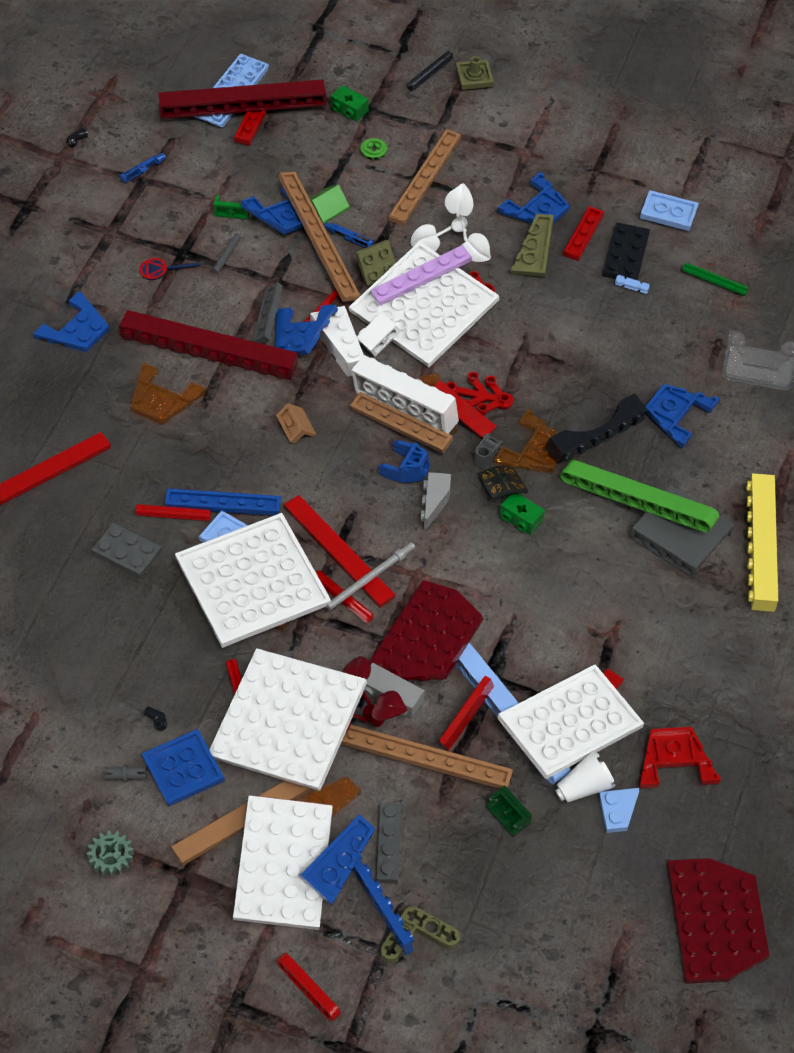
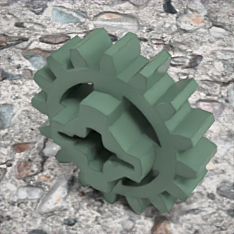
[87,830,134,877]

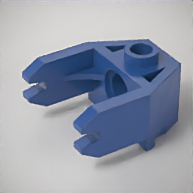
[378,440,430,483]

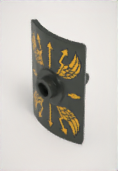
[478,466,528,500]

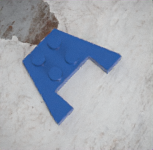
[498,172,570,224]
[240,186,303,235]
[33,291,110,352]
[276,305,338,355]
[645,384,720,448]

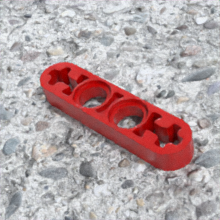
[276,953,341,1022]

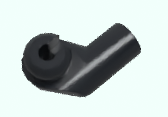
[66,129,88,147]
[144,706,168,731]

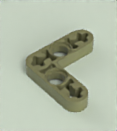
[381,906,460,963]

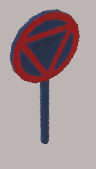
[139,258,200,280]

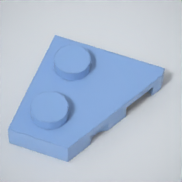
[599,788,639,833]

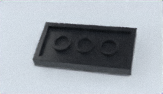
[603,222,650,280]

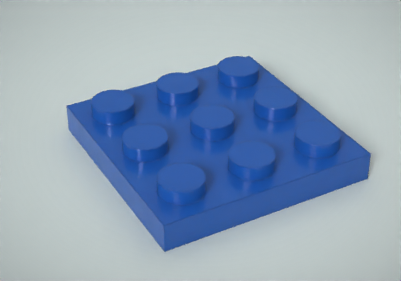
[141,729,225,807]

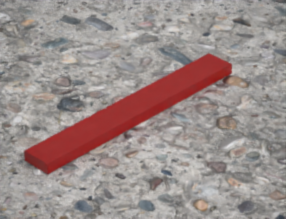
[0,432,111,505]
[284,495,395,608]

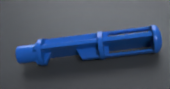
[120,153,166,183]
[324,222,374,248]

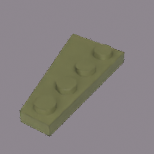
[510,214,554,277]

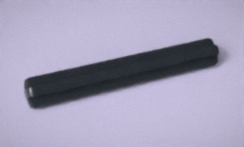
[407,51,453,91]

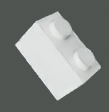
[357,312,400,357]

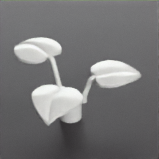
[410,183,491,262]

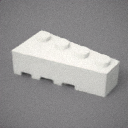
[310,306,364,377]

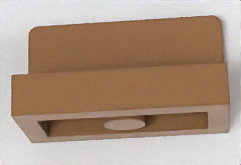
[276,403,316,444]

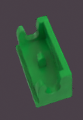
[214,195,250,220]

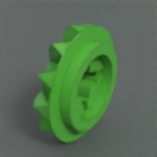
[361,138,387,160]

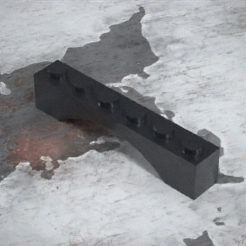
[545,393,648,464]

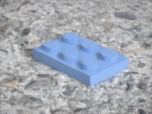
[640,190,699,231]

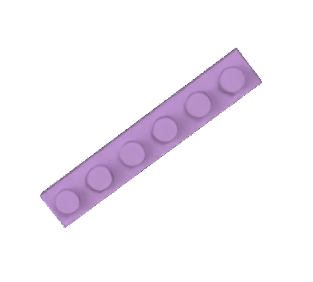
[371,245,472,306]

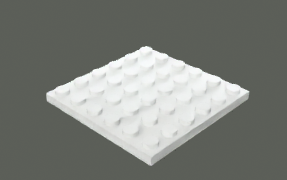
[349,241,499,367]
[175,513,331,648]
[209,648,367,791]

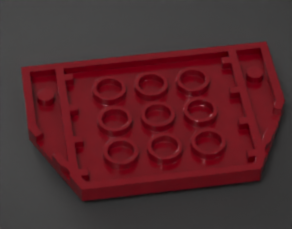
[369,580,483,681]
[667,858,770,984]

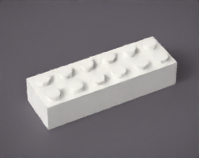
[351,355,459,434]

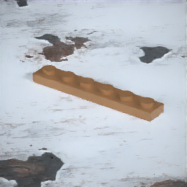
[350,392,453,454]

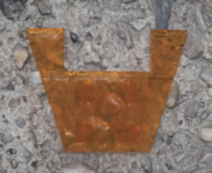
[130,362,206,424]
[495,409,558,473]

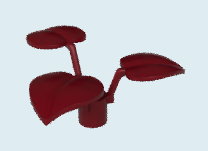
[342,656,408,732]

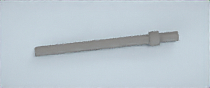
[326,542,415,610]

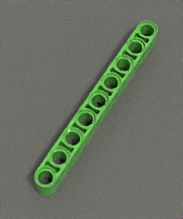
[560,460,719,532]

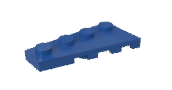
[300,814,375,906]

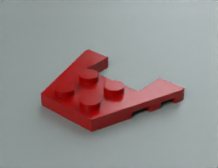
[639,727,721,788]

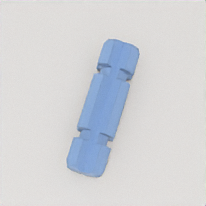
[615,275,650,294]

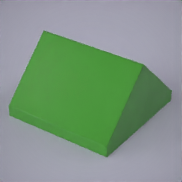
[309,185,349,224]

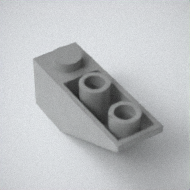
[421,472,451,530]

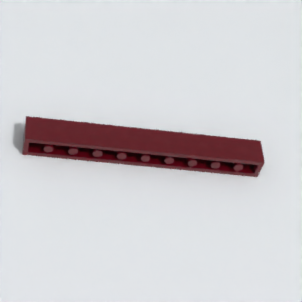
[158,79,326,119]
[119,310,298,380]

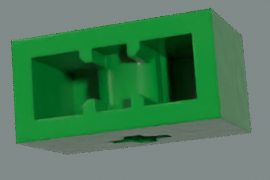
[330,85,369,122]
[500,493,545,536]

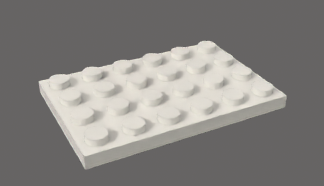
[497,665,644,779]
[233,796,333,930]

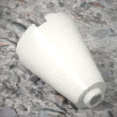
[555,751,616,803]

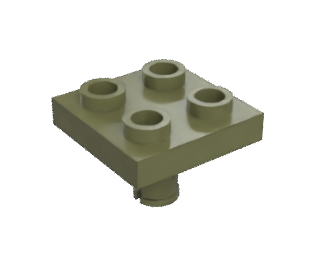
[456,56,494,90]
[356,240,395,286]

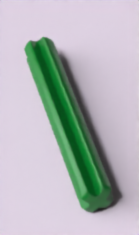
[682,263,749,296]

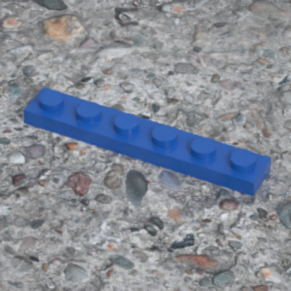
[165,488,281,516]
[353,856,414,955]

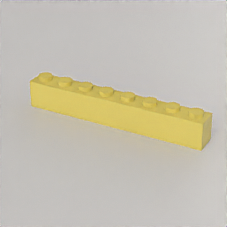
[746,473,778,612]

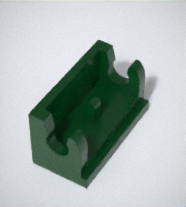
[486,785,532,837]

